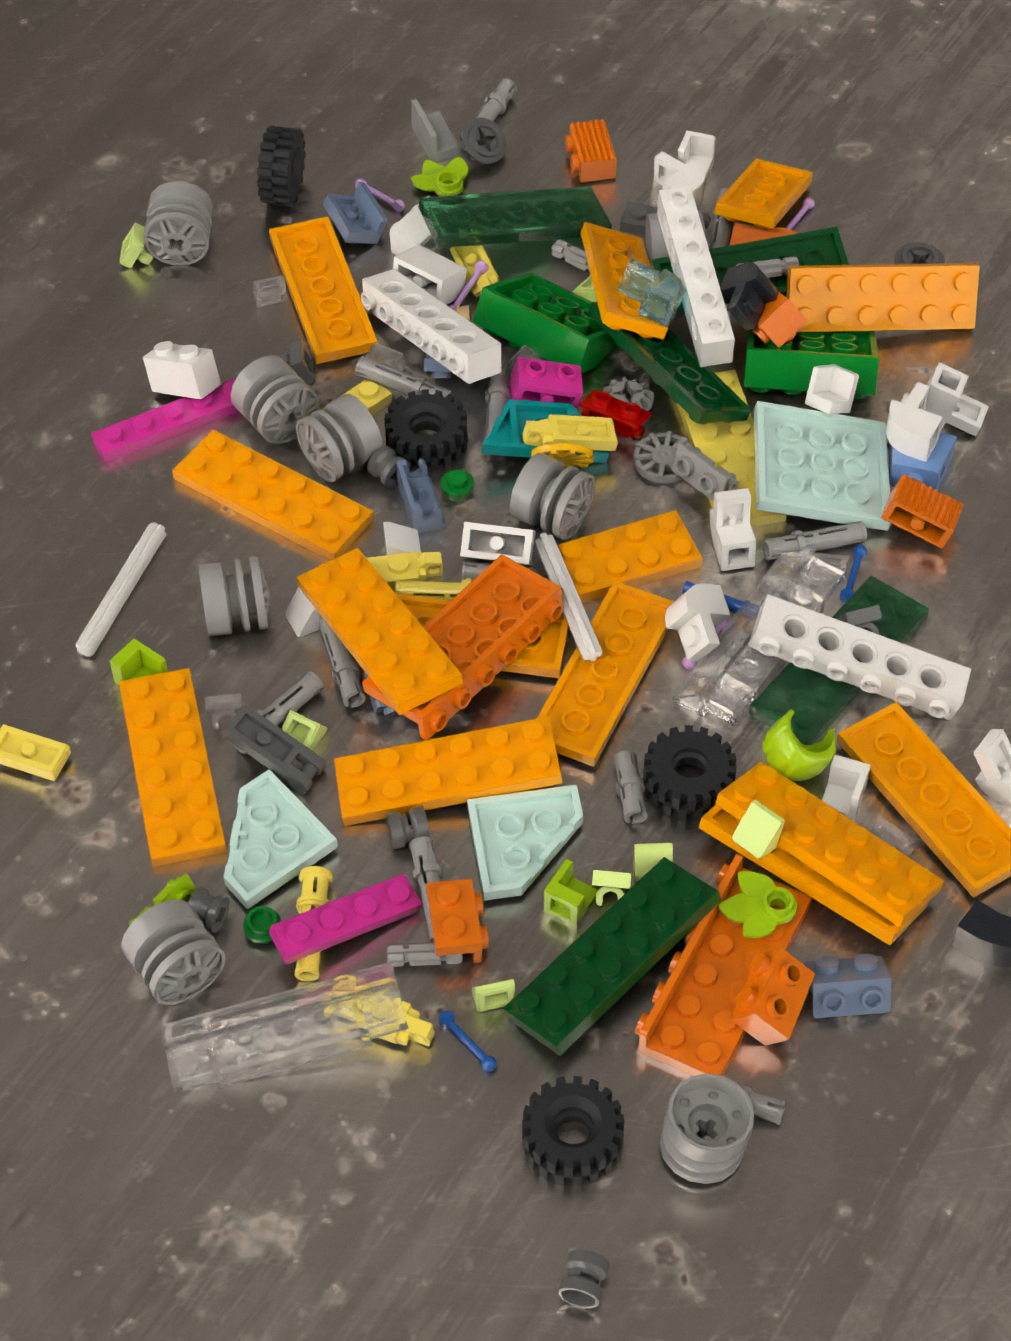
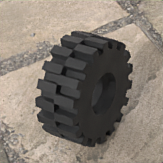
[257,126,306,206]
[384,389,468,472]
[643,725,737,822]
[522,1076,625,1187]

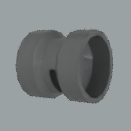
[385,805,430,849]
[558,1249,610,1308]

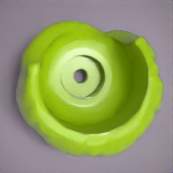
[762,709,836,782]

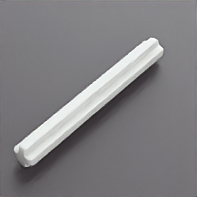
[76,522,166,657]
[534,533,602,662]

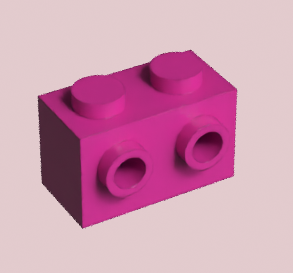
[509,357,583,409]

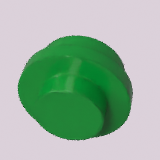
[440,469,474,501]
[243,906,281,943]

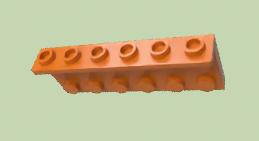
[362,554,564,740]
[635,854,812,1076]

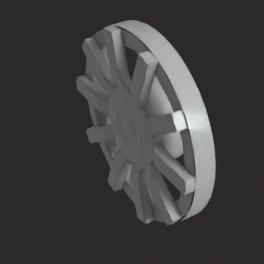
[633,431,693,483]

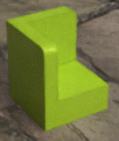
[110,638,168,685]
[544,858,598,927]

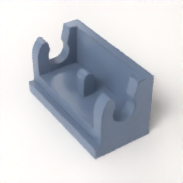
[396,459,446,534]

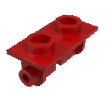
[579,390,652,440]

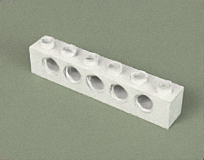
[657,185,735,367]
[361,269,501,384]
[748,594,971,721]

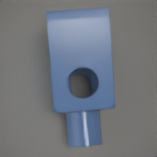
[889,433,957,490]

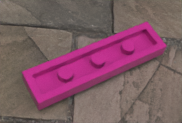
[268,874,422,965]

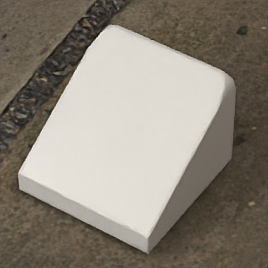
[383,522,421,555]
[285,587,321,637]

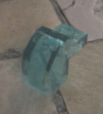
[617,258,686,327]

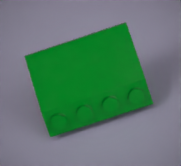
[473,272,617,374]
[744,330,879,399]

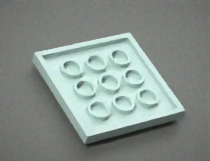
[754,401,891,531]

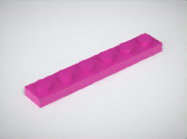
[91,377,239,463]

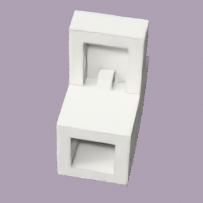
[654,151,705,209]
[925,362,989,436]
[886,382,943,462]
[710,488,756,571]
[665,583,730,661]
[973,729,1011,808]

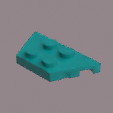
[481,399,609,463]

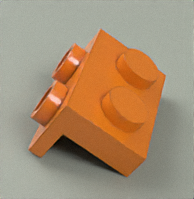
[426,878,489,963]

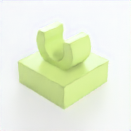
[119,223,154,268]
[592,870,632,906]

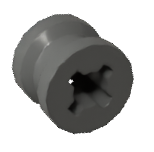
[367,446,410,488]
[188,887,230,933]

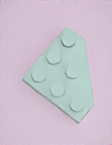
[224,769,338,909]
[467,784,583,901]

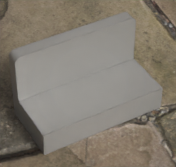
[411,99,460,162]

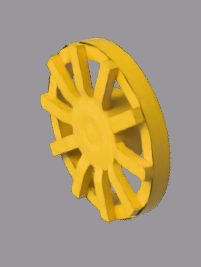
[531,443,594,468]

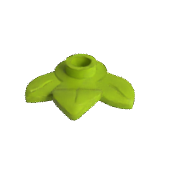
[411,157,468,198]
[719,871,797,938]

